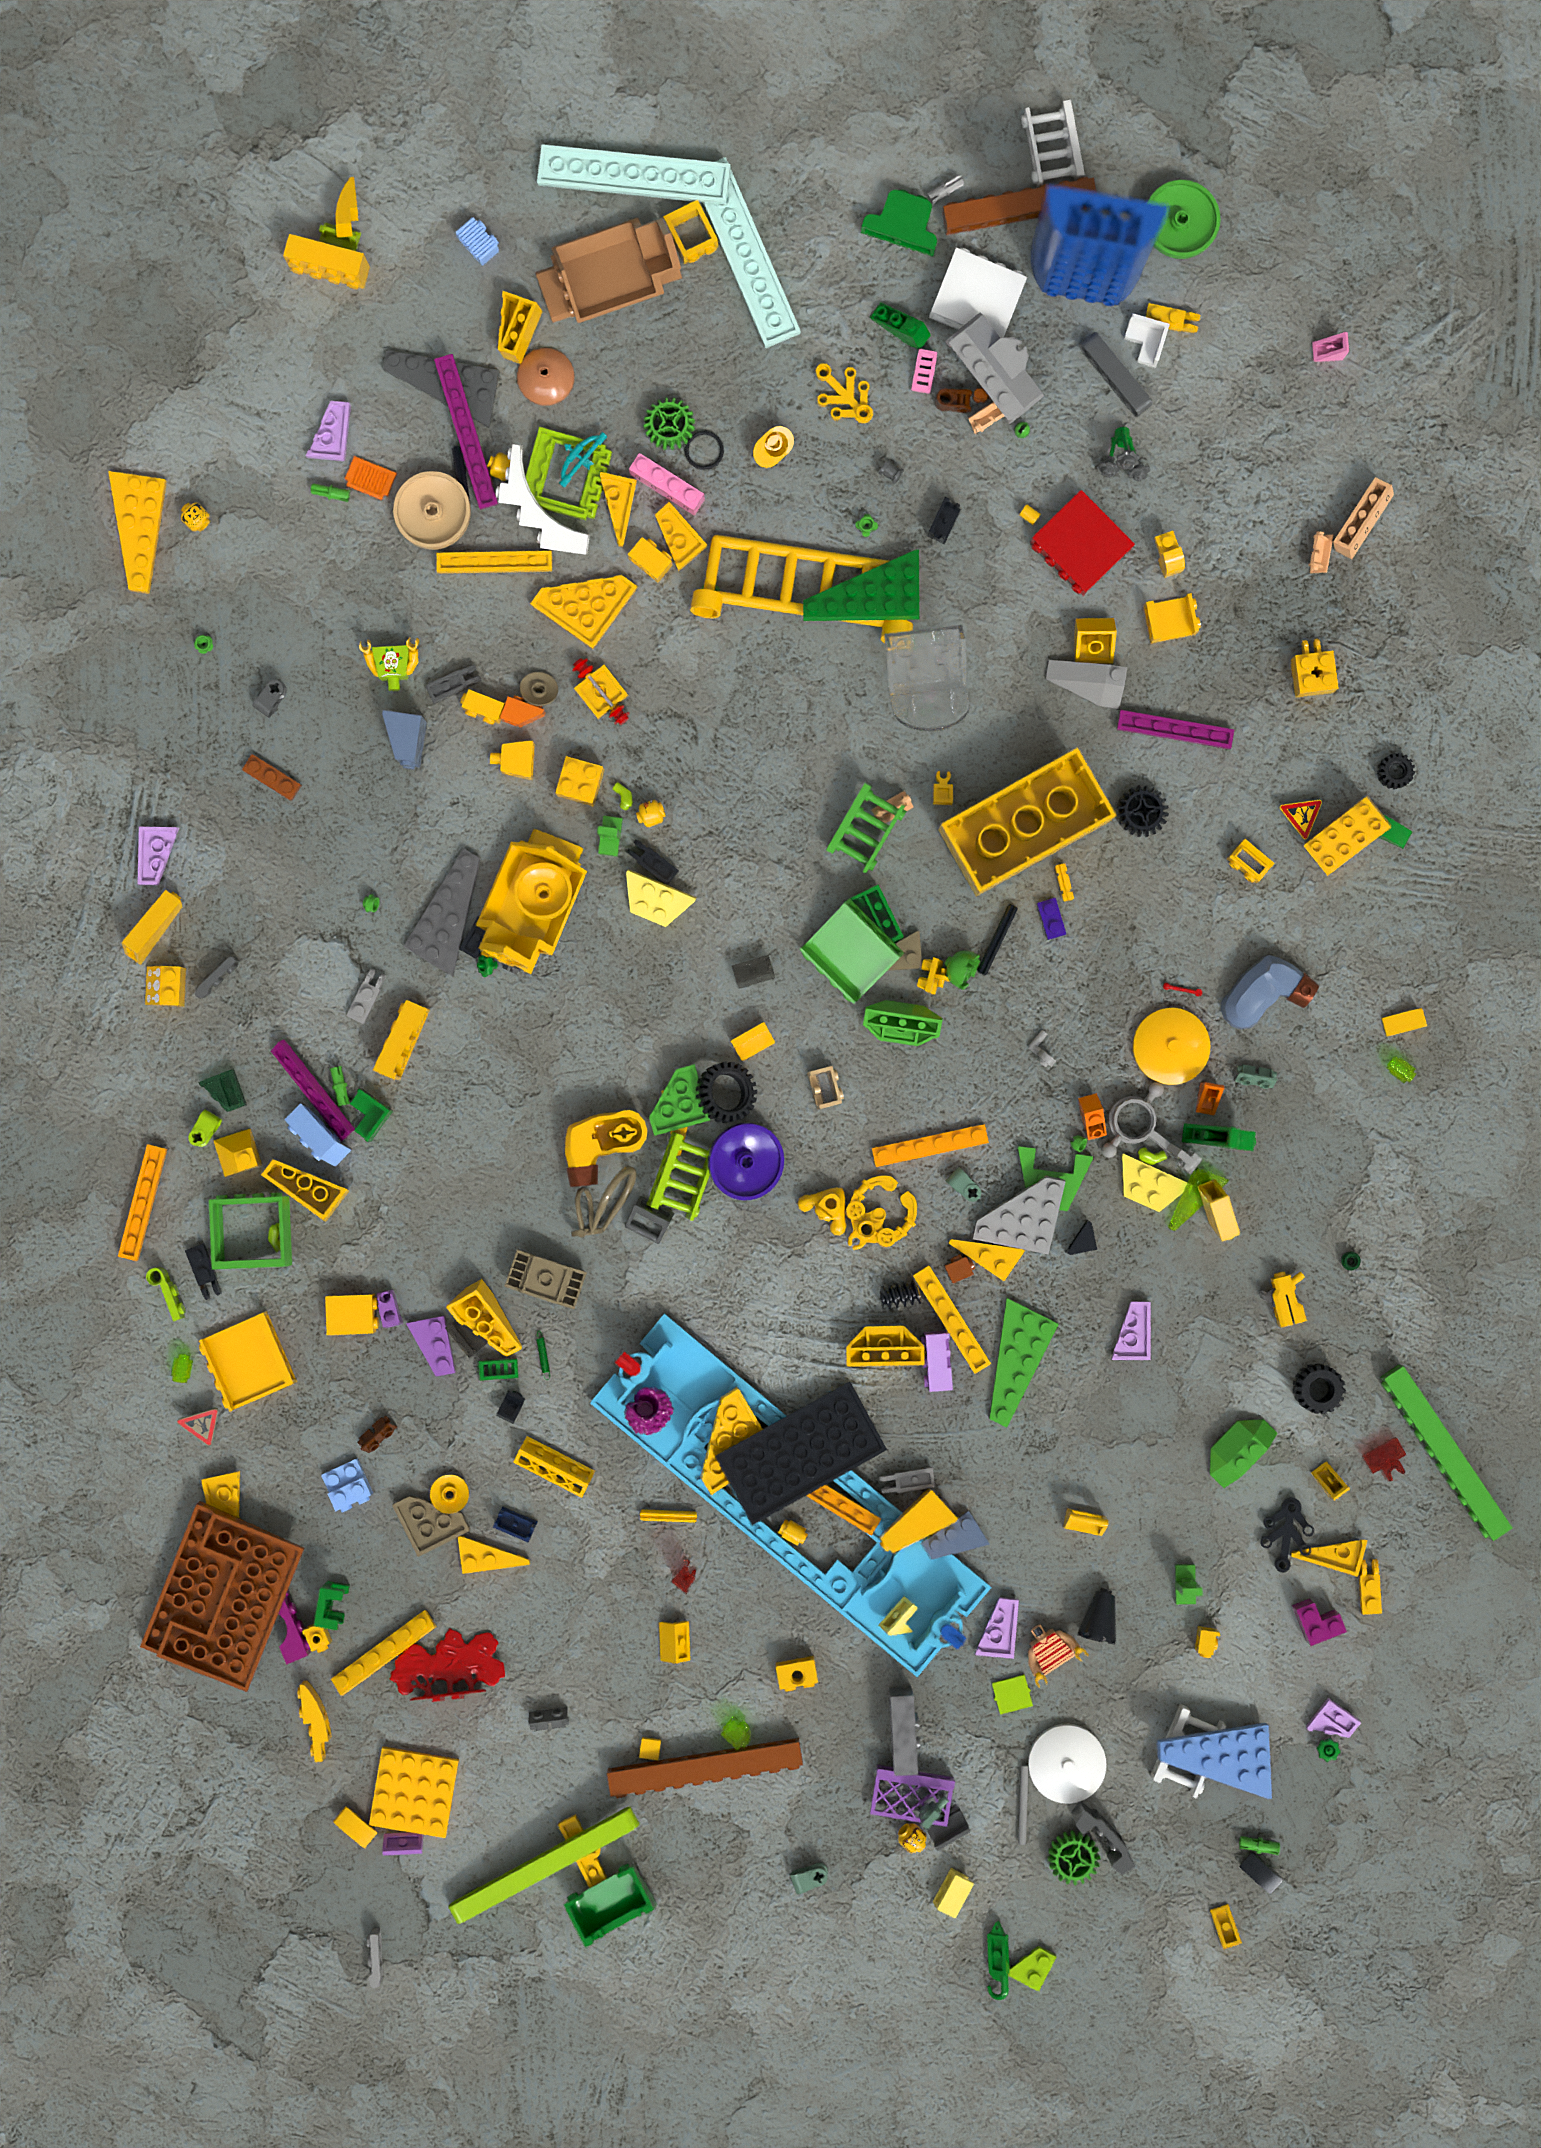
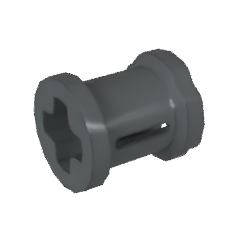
[879,459,904,484]

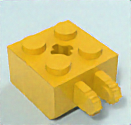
[1291,639,1339,698]

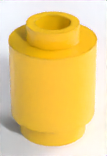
[778,1519,808,1546]

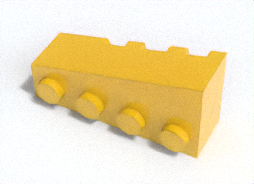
[373,1000,430,1080]

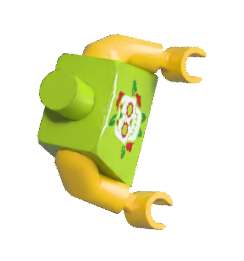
[359,637,420,691]

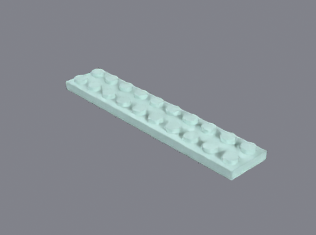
[537,145,731,205]
[703,157,801,349]

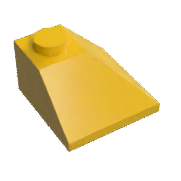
[213,1129,262,1177]

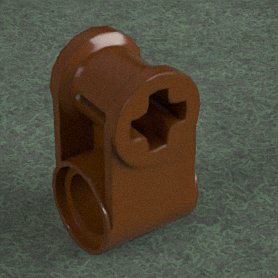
[935,388,972,413]

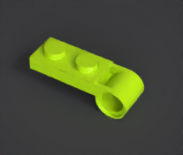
[146,1267,186,1322]

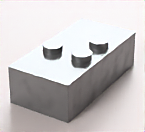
[888,1687,920,1776]

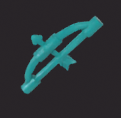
[559,432,607,488]

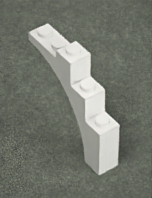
[496,444,590,554]

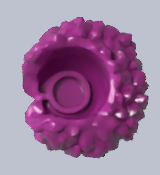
[624,1387,674,1436]

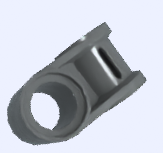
[252,680,287,718]

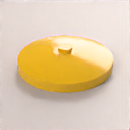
[1132,1008,1210,1085]

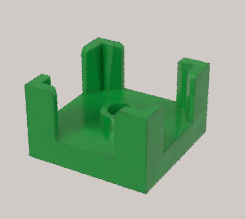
[314,1581,350,1631]

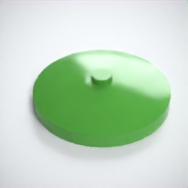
[1148,180,1220,259]

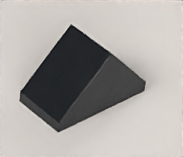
[1066,1220,1097,1255]

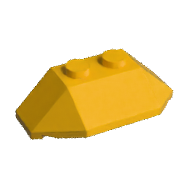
[846,1326,925,1367]

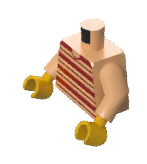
[1028,1624,1088,1688]

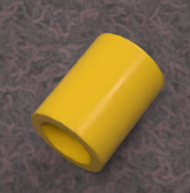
[1019,504,1041,525]

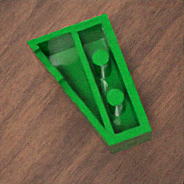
[844,885,904,942]

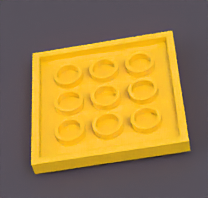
[369,1746,459,1838]

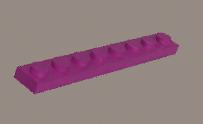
[434,354,499,510]

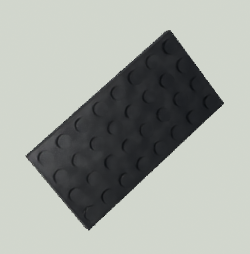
[714,1381,887,1526]

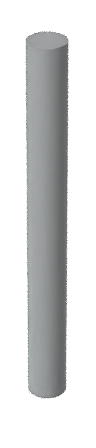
[1018,1765,1029,1845]

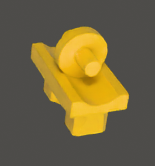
[917,957,950,995]

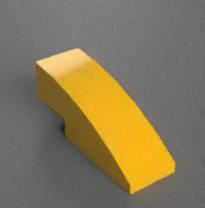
[335,177,358,237]

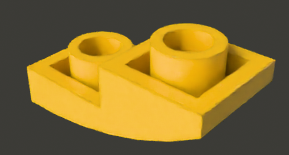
[333,1806,377,1849]

